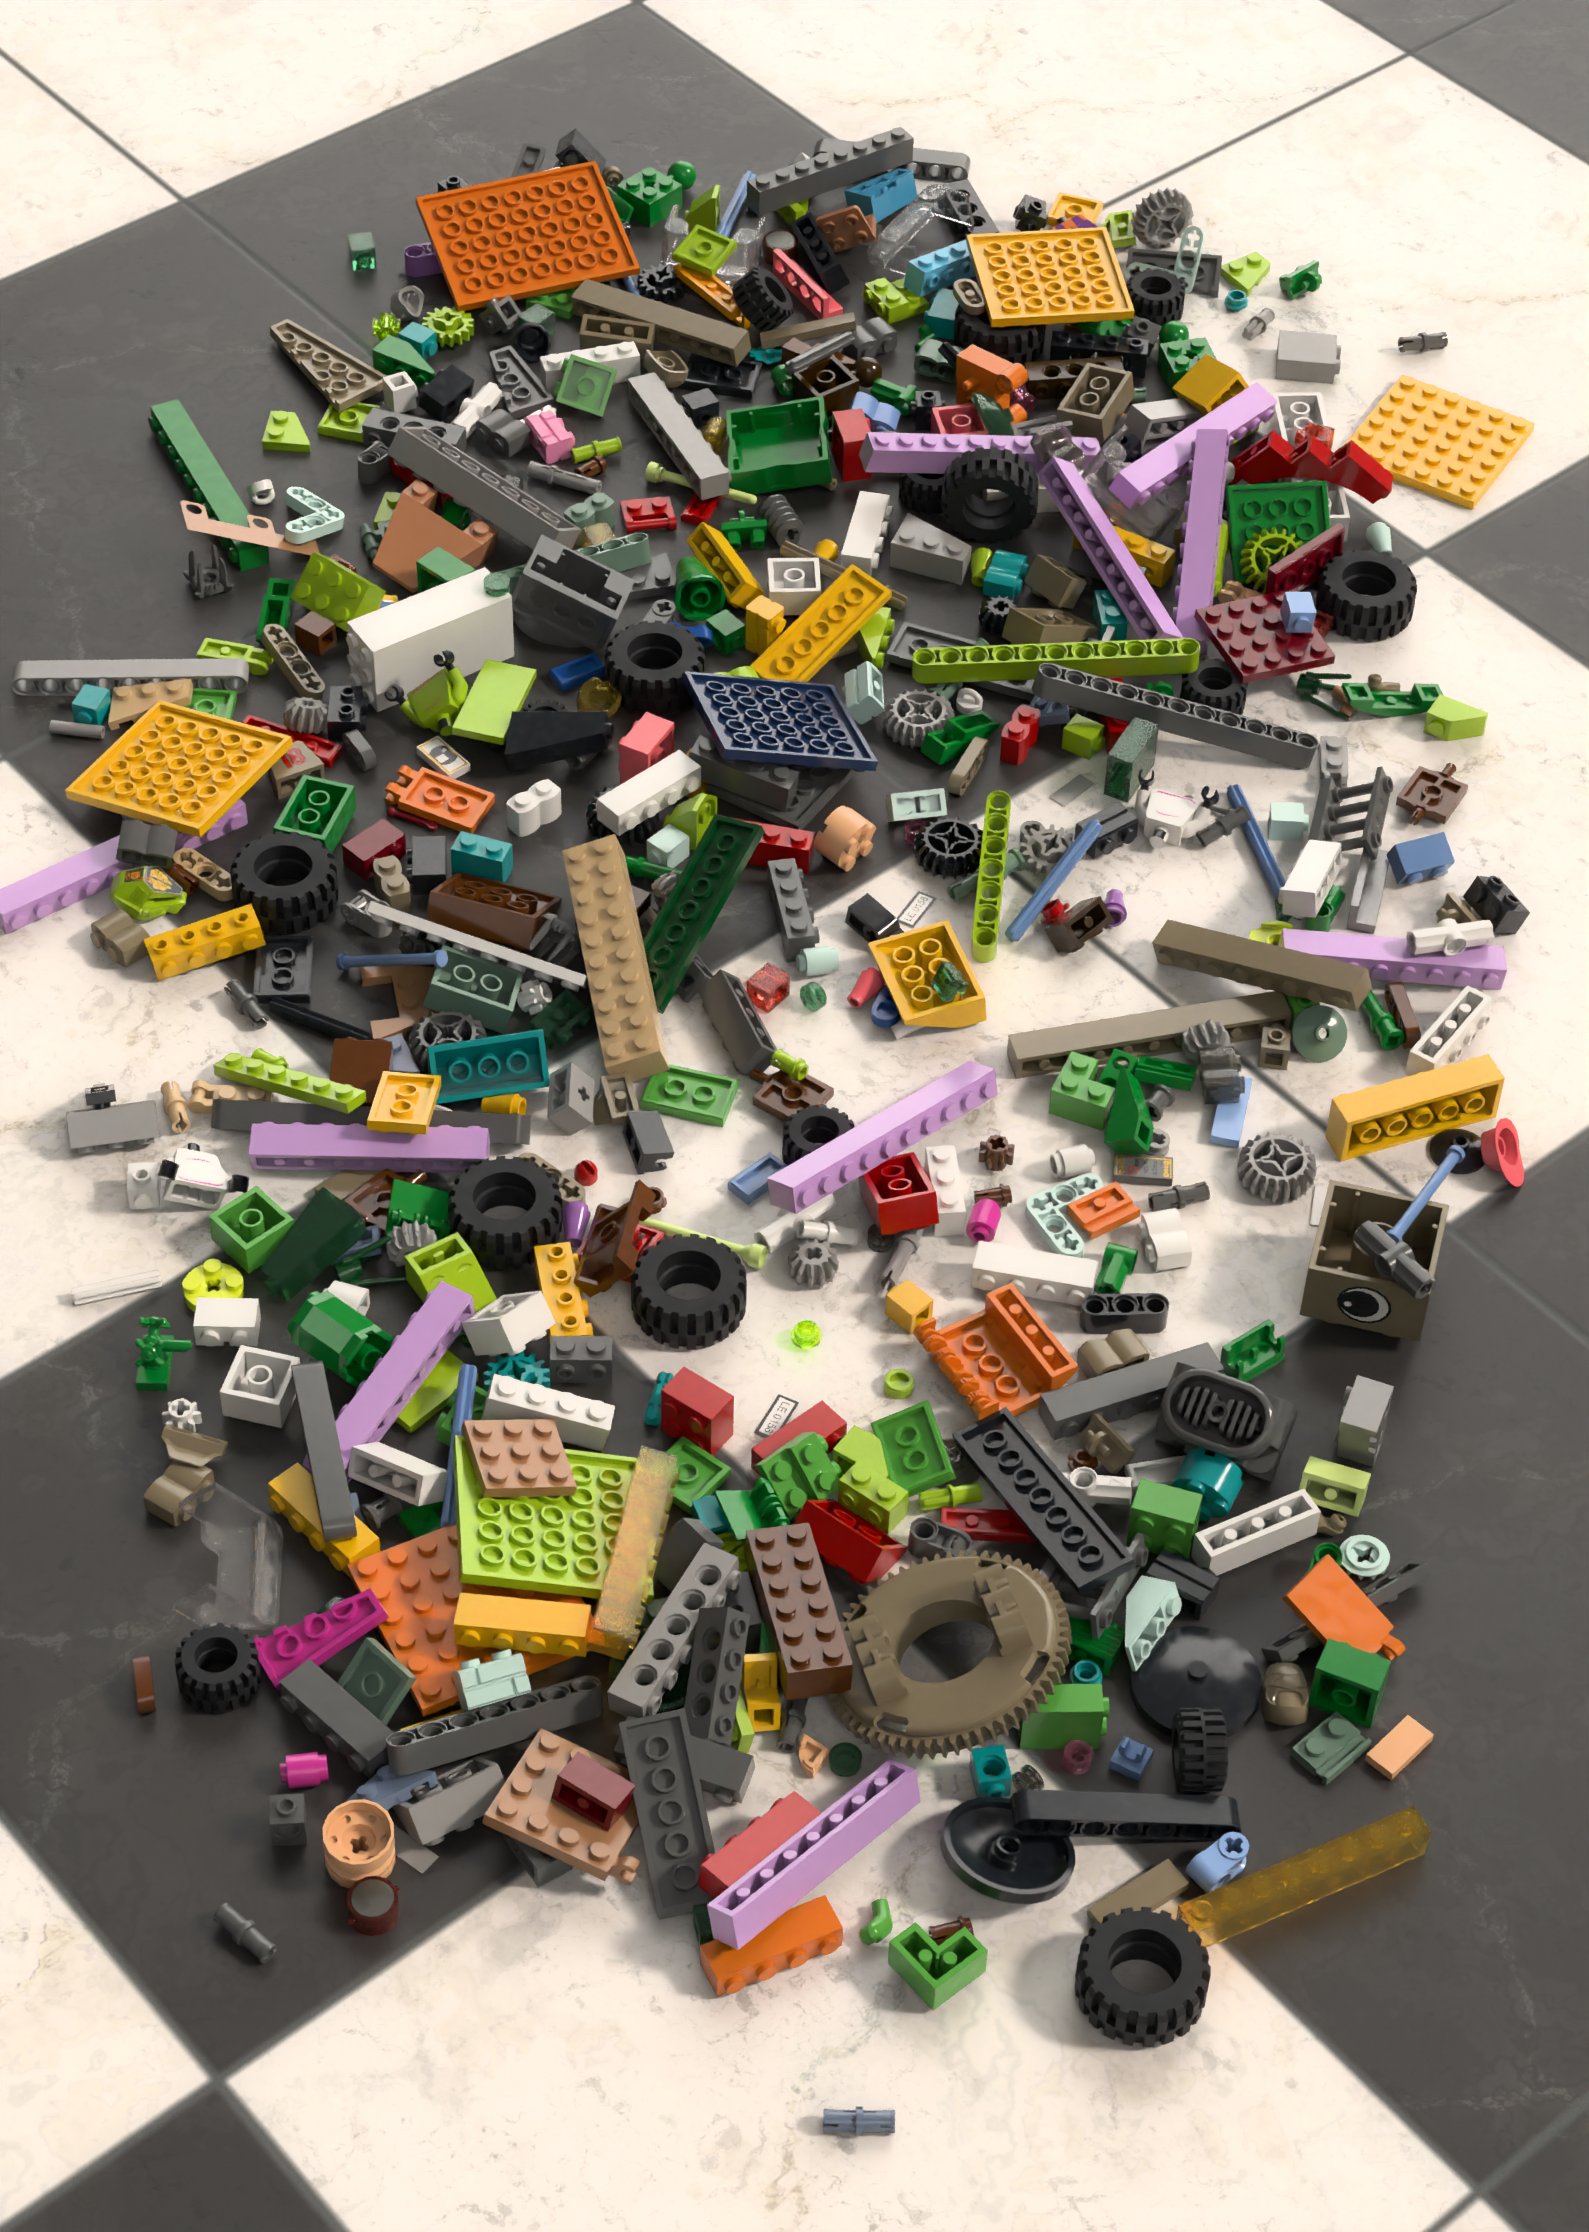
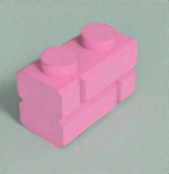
[525,410,575,464]

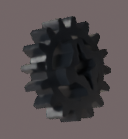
[637,263,688,303]

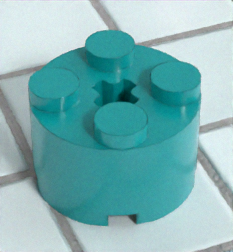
[1171,1449,1244,1522]

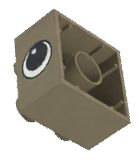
[1300,1179,1449,1342]

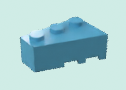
[844,168,918,223]

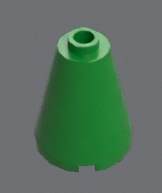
[674,556,726,621]

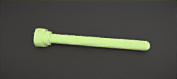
[645,461,757,505]
[639,1218,767,1269]

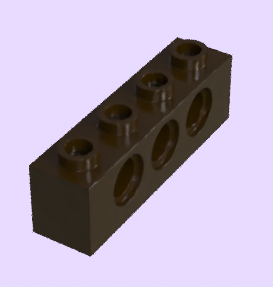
[1024,356,1124,400]

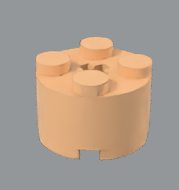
[814,805,876,872]

